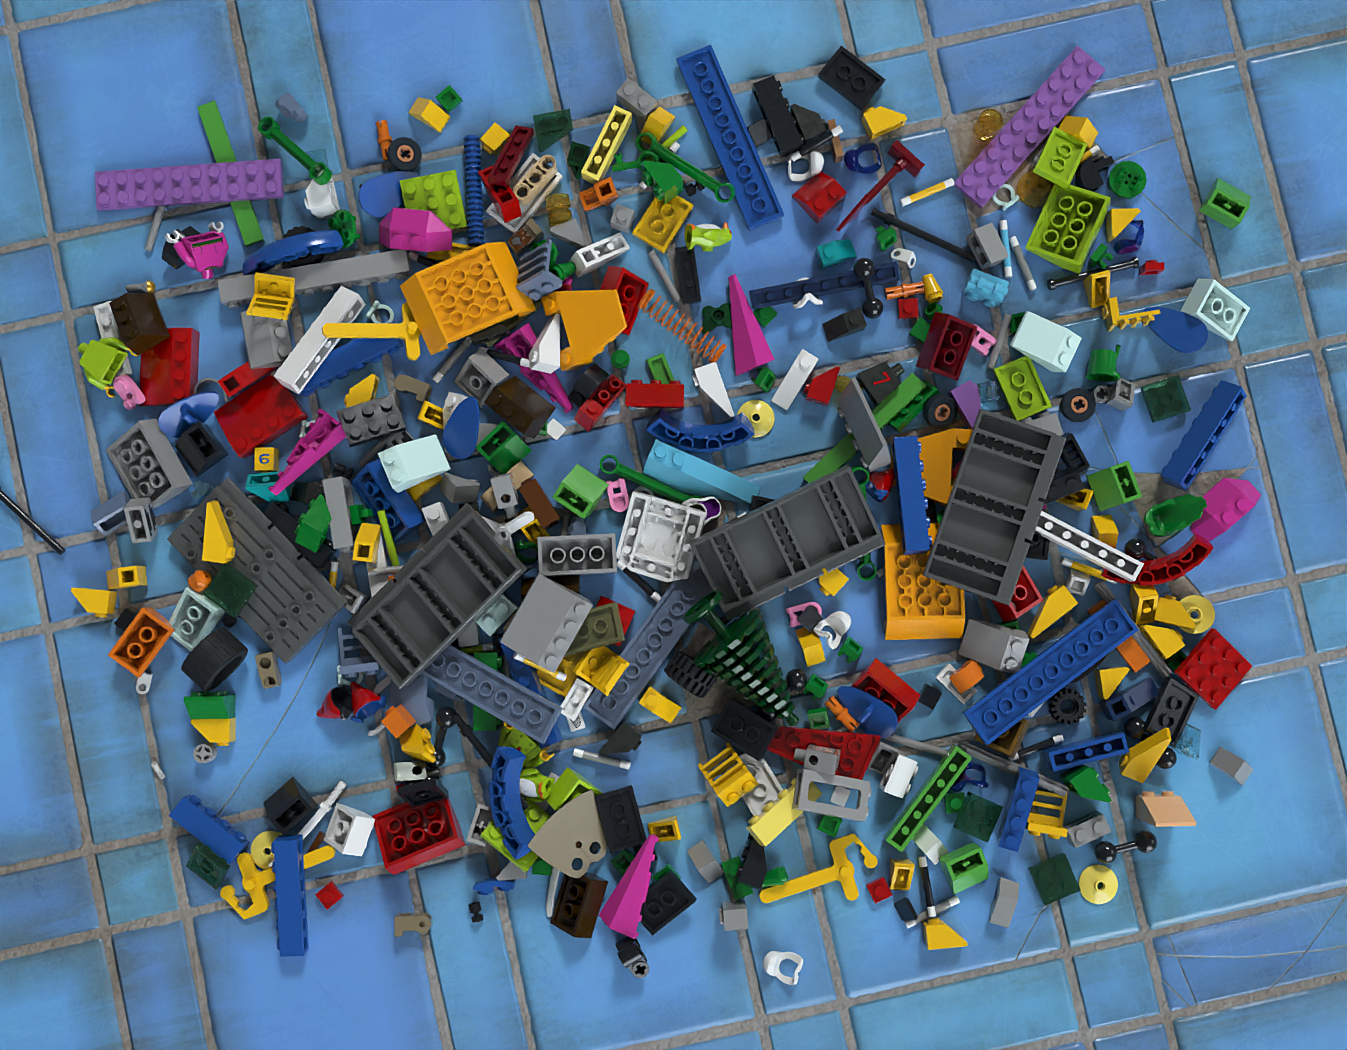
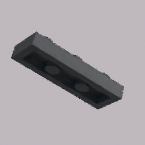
[675,246,701,305]

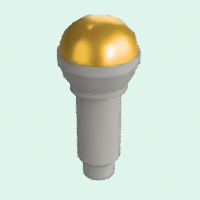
[126,280,156,294]

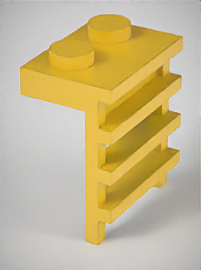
[246,273,295,320]
[1101,297,1160,331]
[573,646,630,696]
[698,742,759,807]
[1025,788,1069,839]

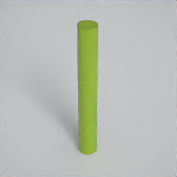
[645,125,688,162]
[377,510,400,566]

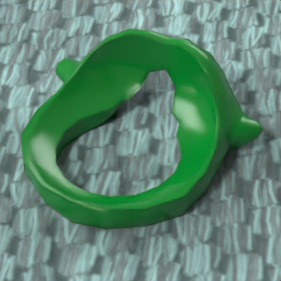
[515,539,538,563]

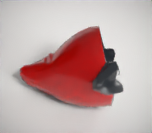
[316,686,353,721]

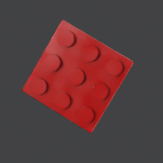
[1174,628,1252,710]

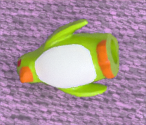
[684,222,732,251]
[519,767,555,802]

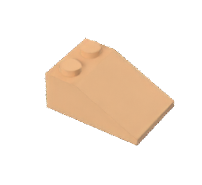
[1135,791,1196,827]

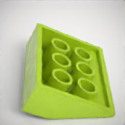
[1025,183,1111,274]

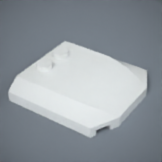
[616,492,707,582]

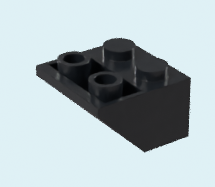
[175,421,229,477]
[263,776,319,835]

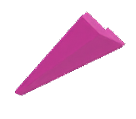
[728,274,774,376]
[494,323,574,413]
[268,409,346,496]

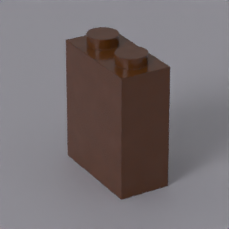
[518,478,562,530]

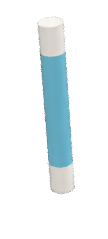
[999,220,1012,278]

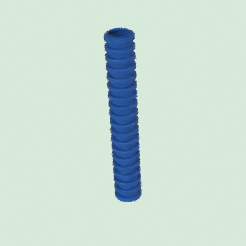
[463,135,485,247]

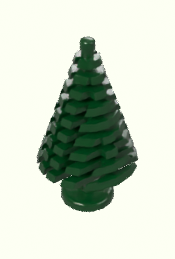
[682,589,799,726]

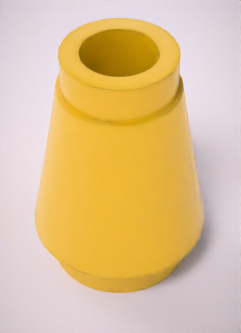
[921,274,943,304]

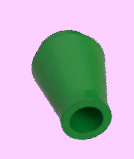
[549,262,576,282]
[762,866,789,887]

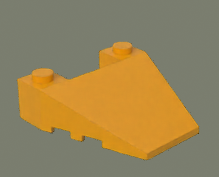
[541,290,627,371]
[890,428,972,507]

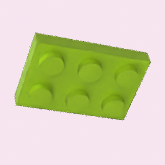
[1032,127,1088,189]
[992,356,1052,421]

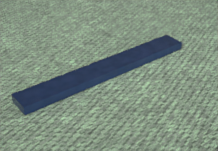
[749,261,900,310]

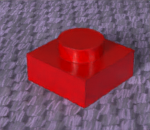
[1139,260,1165,275]
[898,298,918,319]
[866,876,893,904]
[315,881,344,910]

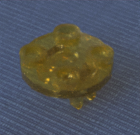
[1016,170,1054,209]

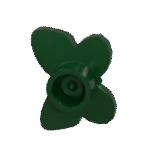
[702,303,732,334]

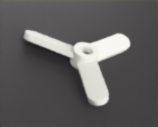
[483,512,534,556]

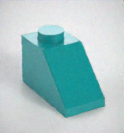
[815,239,857,270]
[245,471,292,502]

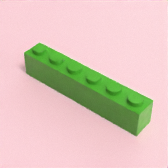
[884,744,972,853]

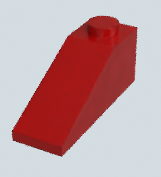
[478,165,522,223]

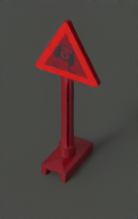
[836,140,925,232]

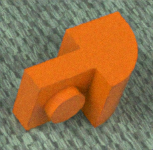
[579,177,618,212]
[949,659,984,694]

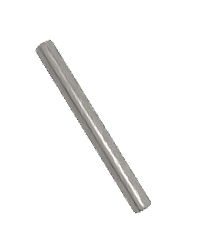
[1094,581,1172,678]
[957,740,1068,796]

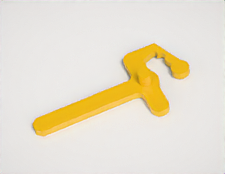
[322,302,421,361]
[759,833,878,903]
[220,845,336,920]

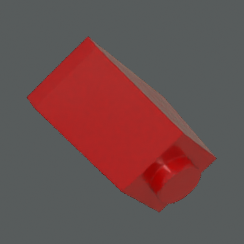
[804,367,840,407]

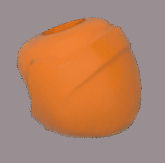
[188,570,212,592]

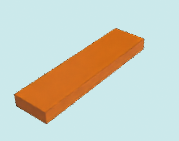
[1087,599,1151,673]

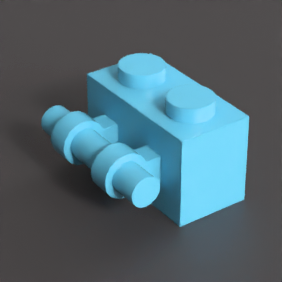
[962,268,1009,308]

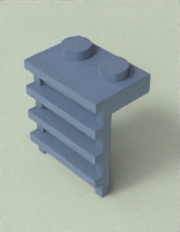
[516,239,562,301]
[337,628,382,678]

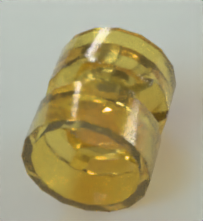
[973,109,1003,142]
[545,193,572,227]

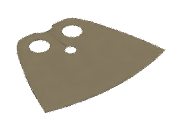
[528,789,607,878]

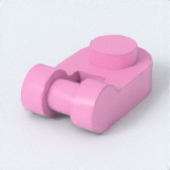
[971,324,997,357]
[113,374,145,410]
[605,477,629,513]
[785,602,822,627]

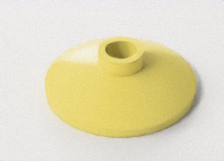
[737,400,775,438]
[1180,595,1215,634]
[250,831,282,870]
[1078,864,1118,904]

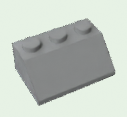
[240,311,292,369]

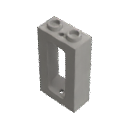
[322,476,359,553]
[792,769,872,821]

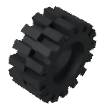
[1048,688,1087,724]

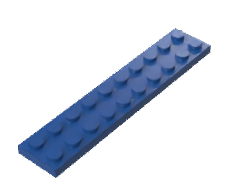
[676,45,784,231]
[962,598,1138,745]

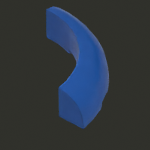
[243,229,343,276]
[646,408,755,452]
[489,746,535,860]

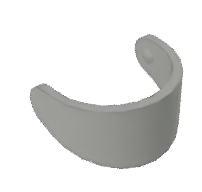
[194,378,229,402]

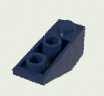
[1099,677,1159,721]

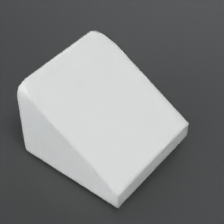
[1065,569,1090,596]

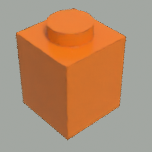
[381,704,416,739]

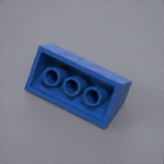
[351,459,426,544]

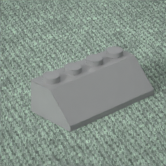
[537,533,617,577]

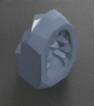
[275,93,309,122]
[567,514,587,536]

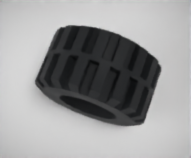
[664,651,717,698]

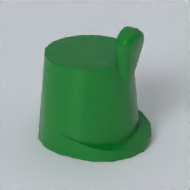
[1086,344,1121,382]

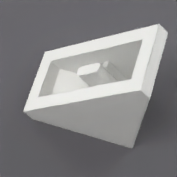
[912,823,949,865]

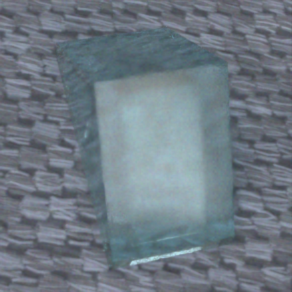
[1170,724,1201,760]

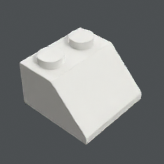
[304,170,340,220]
[878,753,918,798]
[323,803,375,856]

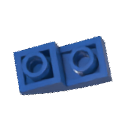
[473,877,516,895]

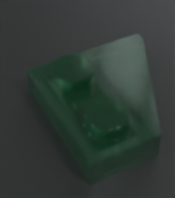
[533,109,574,153]

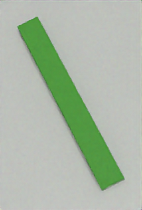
[197,100,265,247]
[803,373,926,484]

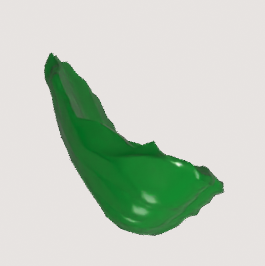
[1144,494,1207,537]

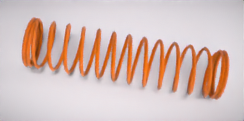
[637,289,727,363]

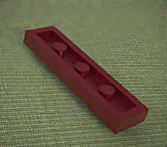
[488,125,534,187]

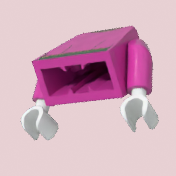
[165,222,229,279]

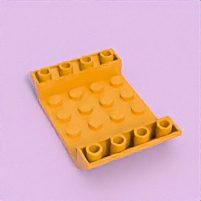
[400,242,536,355]
[880,523,965,640]

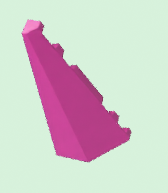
[599,835,659,939]

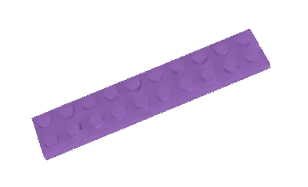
[954,45,1106,209]
[95,159,284,211]

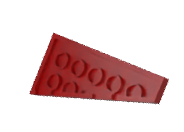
[768,726,881,780]

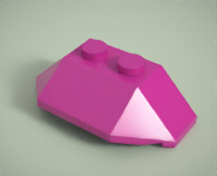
[379,207,452,252]
[1190,478,1261,541]

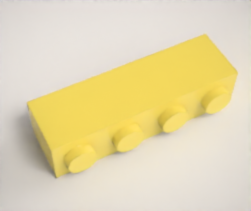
[581,105,632,184]
[746,778,822,847]

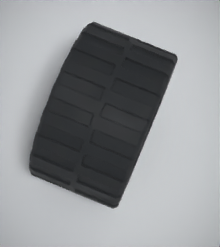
[181,627,248,692]

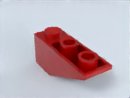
[217,361,276,397]
[574,374,627,432]

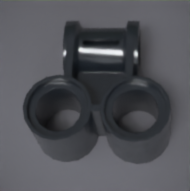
[615,936,649,978]

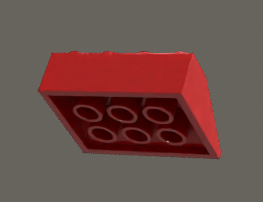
[139,328,200,407]
[214,374,309,459]
[372,798,466,875]

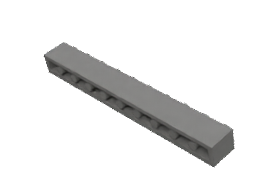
[218,249,413,308]

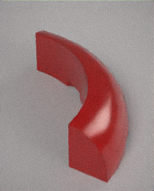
[1101,533,1214,586]

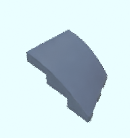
[390,676,434,740]

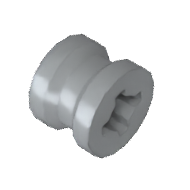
[193,743,217,763]

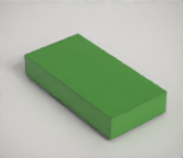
[646,353,675,384]

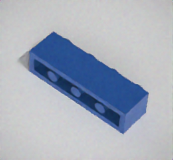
[1042,731,1129,772]
[997,767,1040,852]
[169,795,250,864]

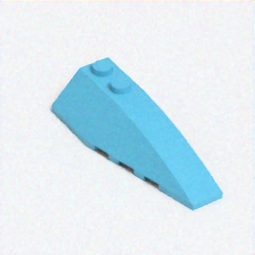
[642,440,761,504]

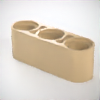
[513,155,557,205]
[480,461,534,512]

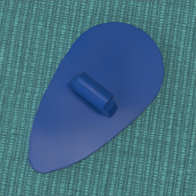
[358,171,418,217]
[1143,307,1208,353]
[158,391,219,438]
[443,396,480,459]
[837,686,898,739]

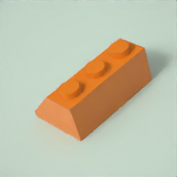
[108,607,175,678]

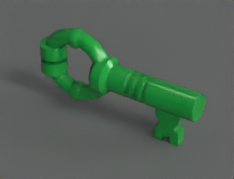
[612,151,660,172]

